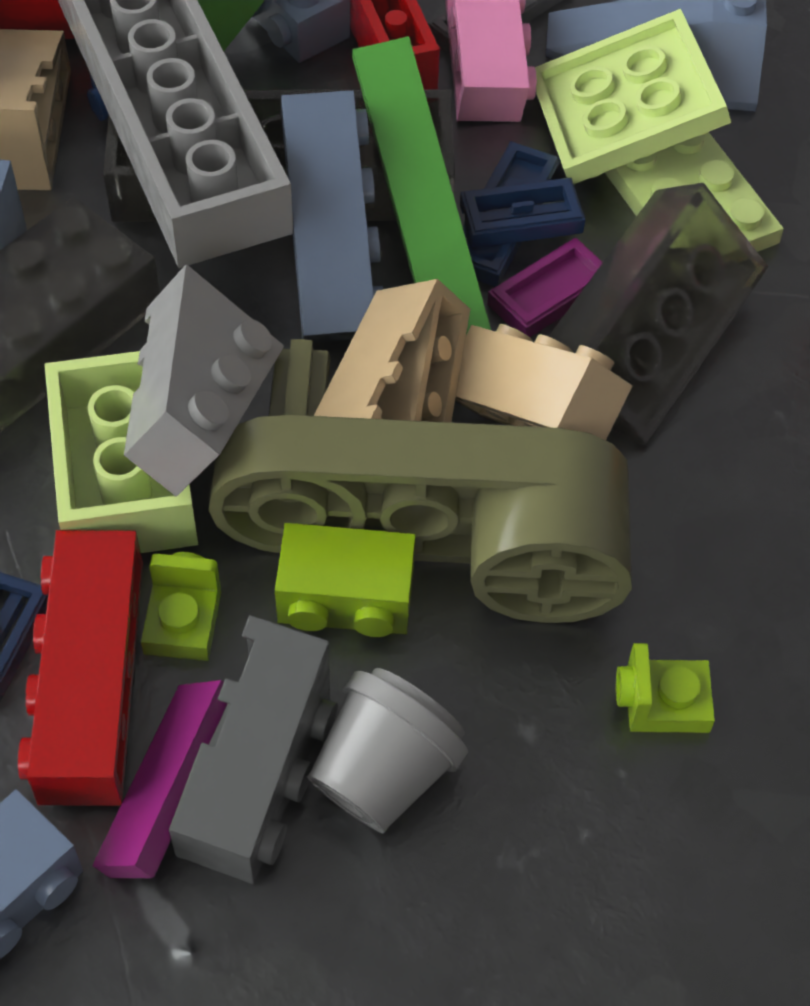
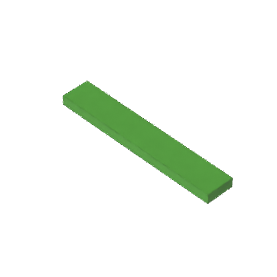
[352,36,491,335]

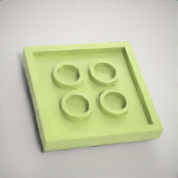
[535,9,731,184]

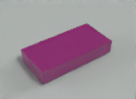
[487,237,614,337]

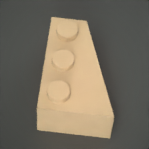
[0,29,71,190]
[314,279,470,423]

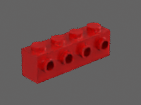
[18,530,143,806]

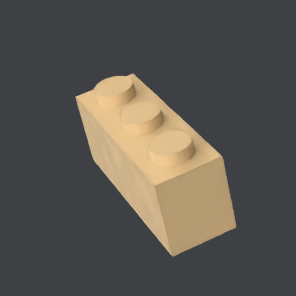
[455,324,632,441]

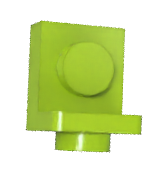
[141,552,221,661]
[616,643,715,733]

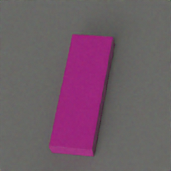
[92,680,228,878]

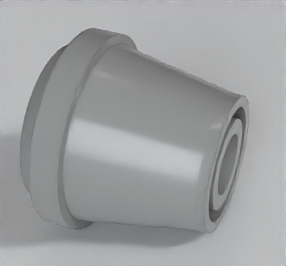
[307,668,469,833]

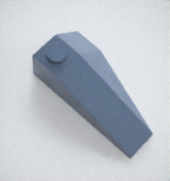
[545,0,767,112]

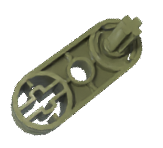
[209,339,632,623]

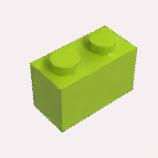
[275,523,415,637]

